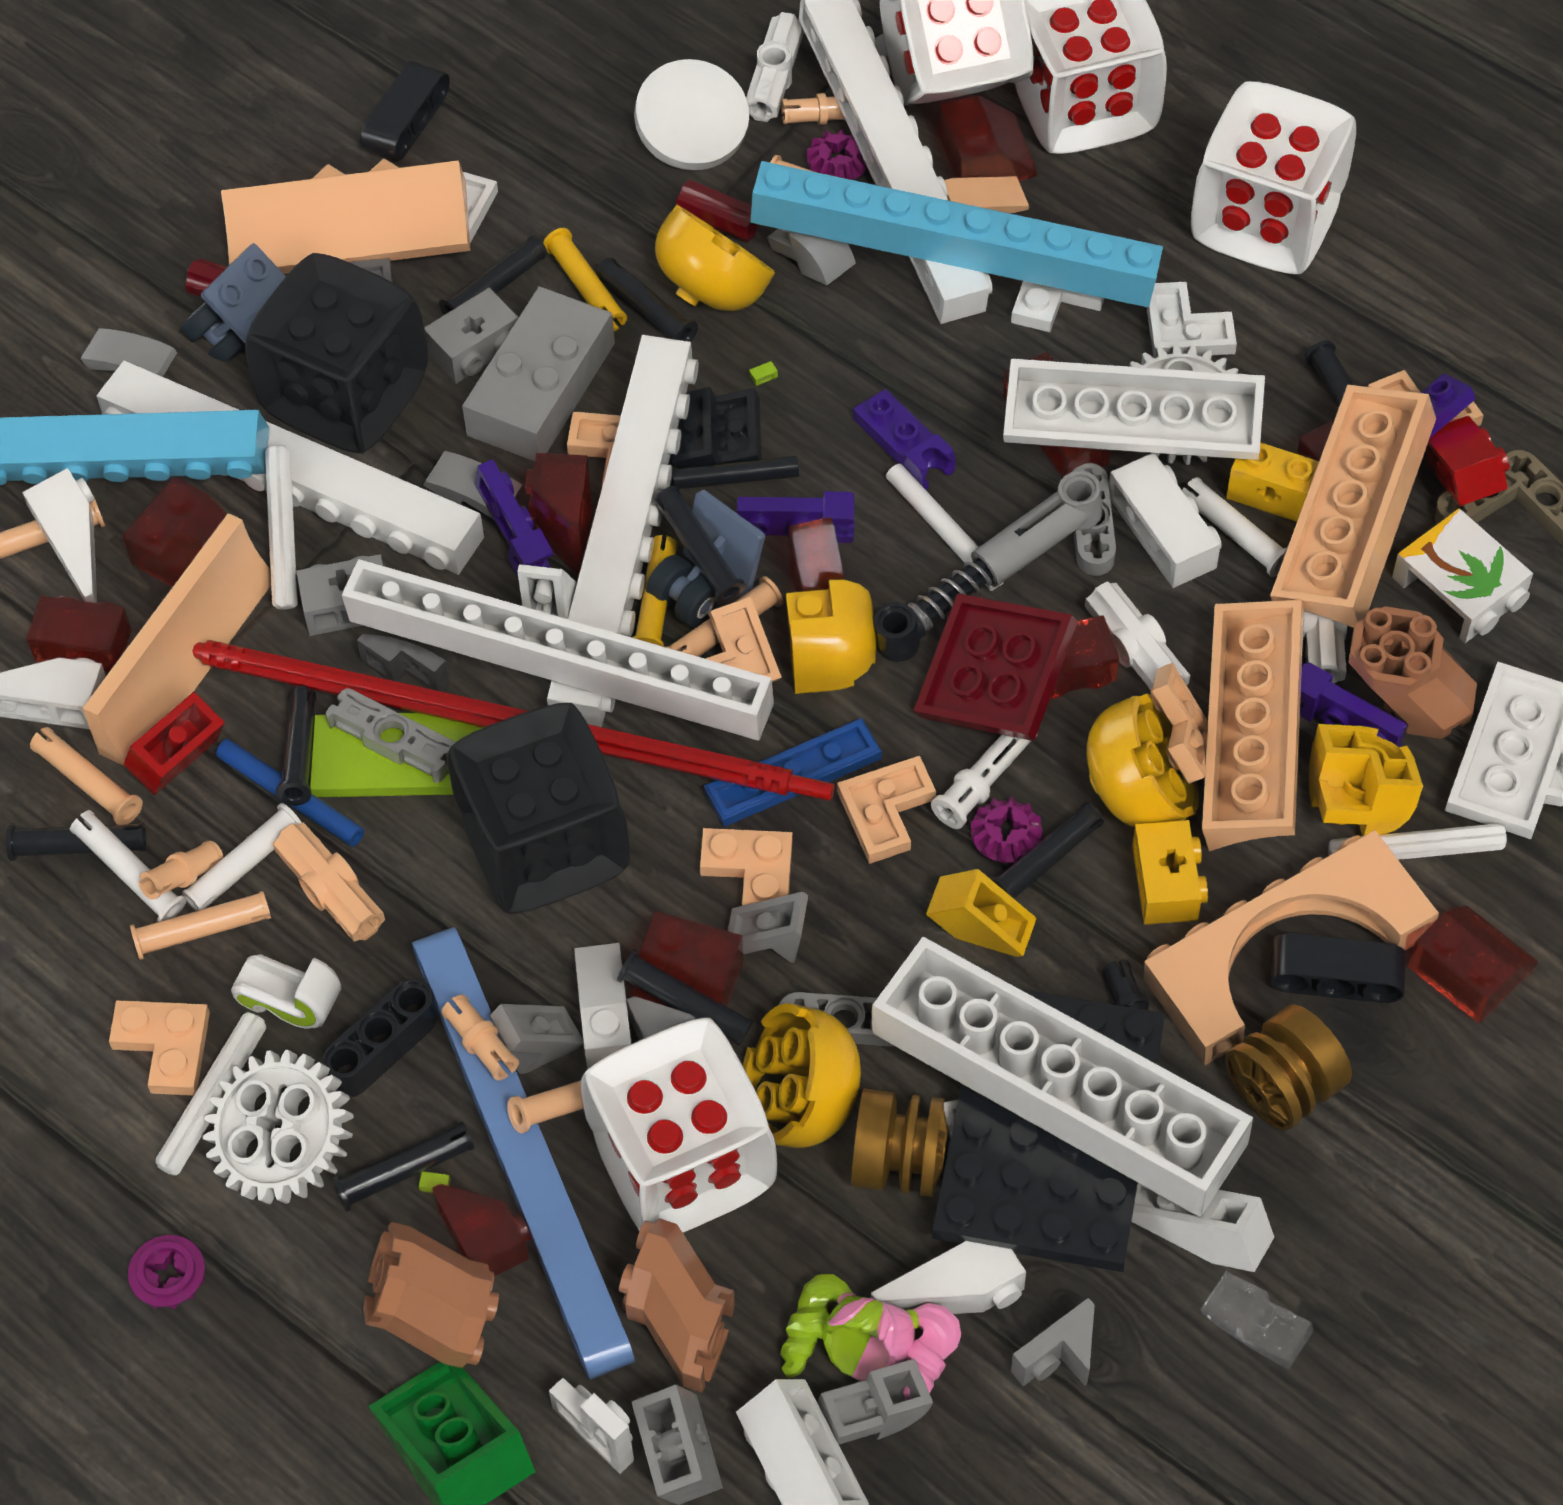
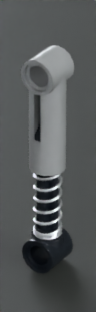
[873,471,1102,662]

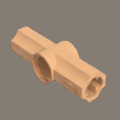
[273,822,385,942]

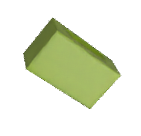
[749,361,778,386]
[419,1171,451,1195]

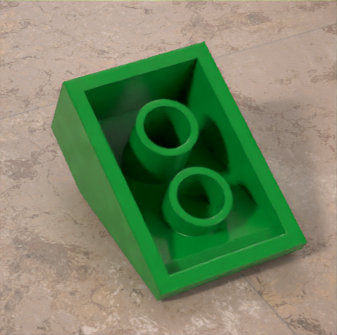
[368,1362,536,1505]

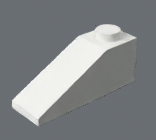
[22,468,97,610]
[517,564,577,619]
[0,658,106,729]
[574,943,631,1069]
[1132,1183,1274,1272]
[871,1241,1026,1314]

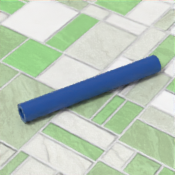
[216,739,364,847]

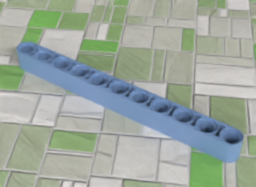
[411,927,635,1380]

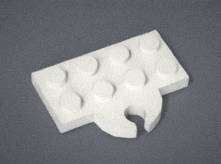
[1445,662,1563,839]

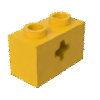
[1226,442,1319,522]
[1132,820,1208,925]

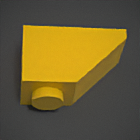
[926,869,1037,957]

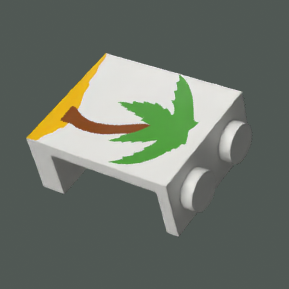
[1392,508,1533,643]

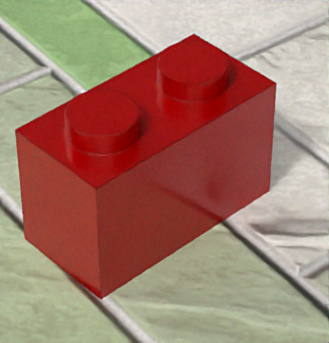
[1425,415,1510,506]
[123,692,225,796]

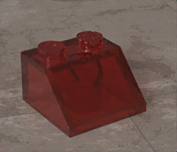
[939,95,1037,181]
[525,453,593,574]
[123,477,227,587]
[1408,905,1538,1024]
[631,911,744,1009]

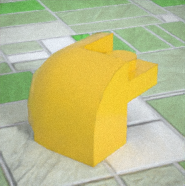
[786,580,877,694]
[1308,724,1423,836]

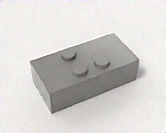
[462,286,615,463]

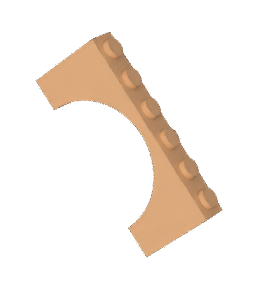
[1144,830,1439,1066]

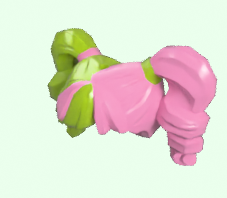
[780,1274,961,1401]

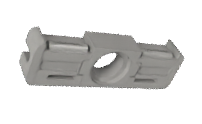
[326,688,455,783]

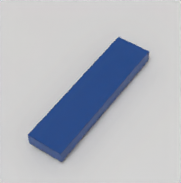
[704,718,882,828]

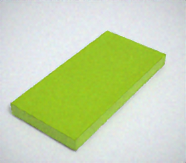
[310,713,483,797]

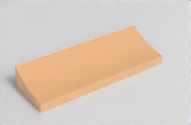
[221,160,470,274]
[1270,385,1436,628]
[82,513,271,766]
[1202,600,1304,851]

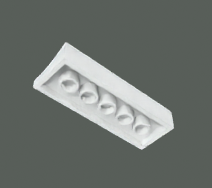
[1003,359,1265,460]

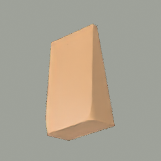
[944,176,1029,214]

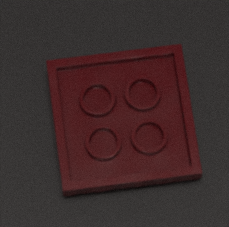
[913,593,1078,741]

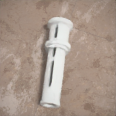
[931,734,1038,829]

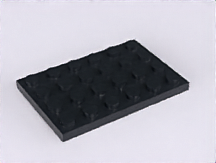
[932,989,1165,1272]

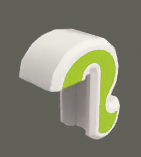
[231,954,342,1029]

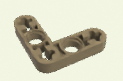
[1434,450,1563,545]

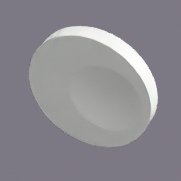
[634,59,749,170]

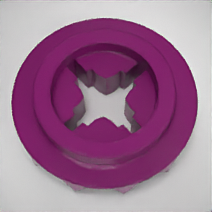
[807,128,868,180]
[971,796,1042,863]
[128,1235,206,1310]

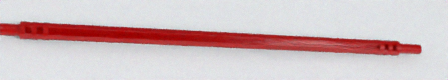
[192,640,835,801]

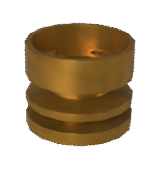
[1225,1004,1352,1131]
[851,1088,948,1197]

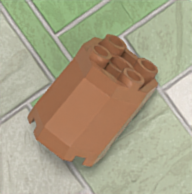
[1348,606,1477,739]
[619,1218,735,1393]
[363,1222,499,1368]

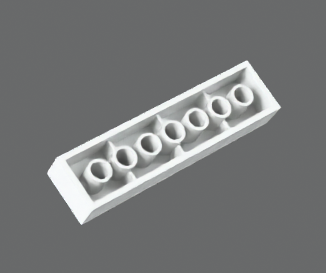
[872,937,1253,1218]

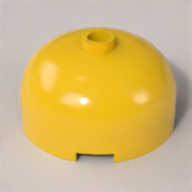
[655,205,775,311]
[1087,693,1199,828]
[743,1003,861,1148]

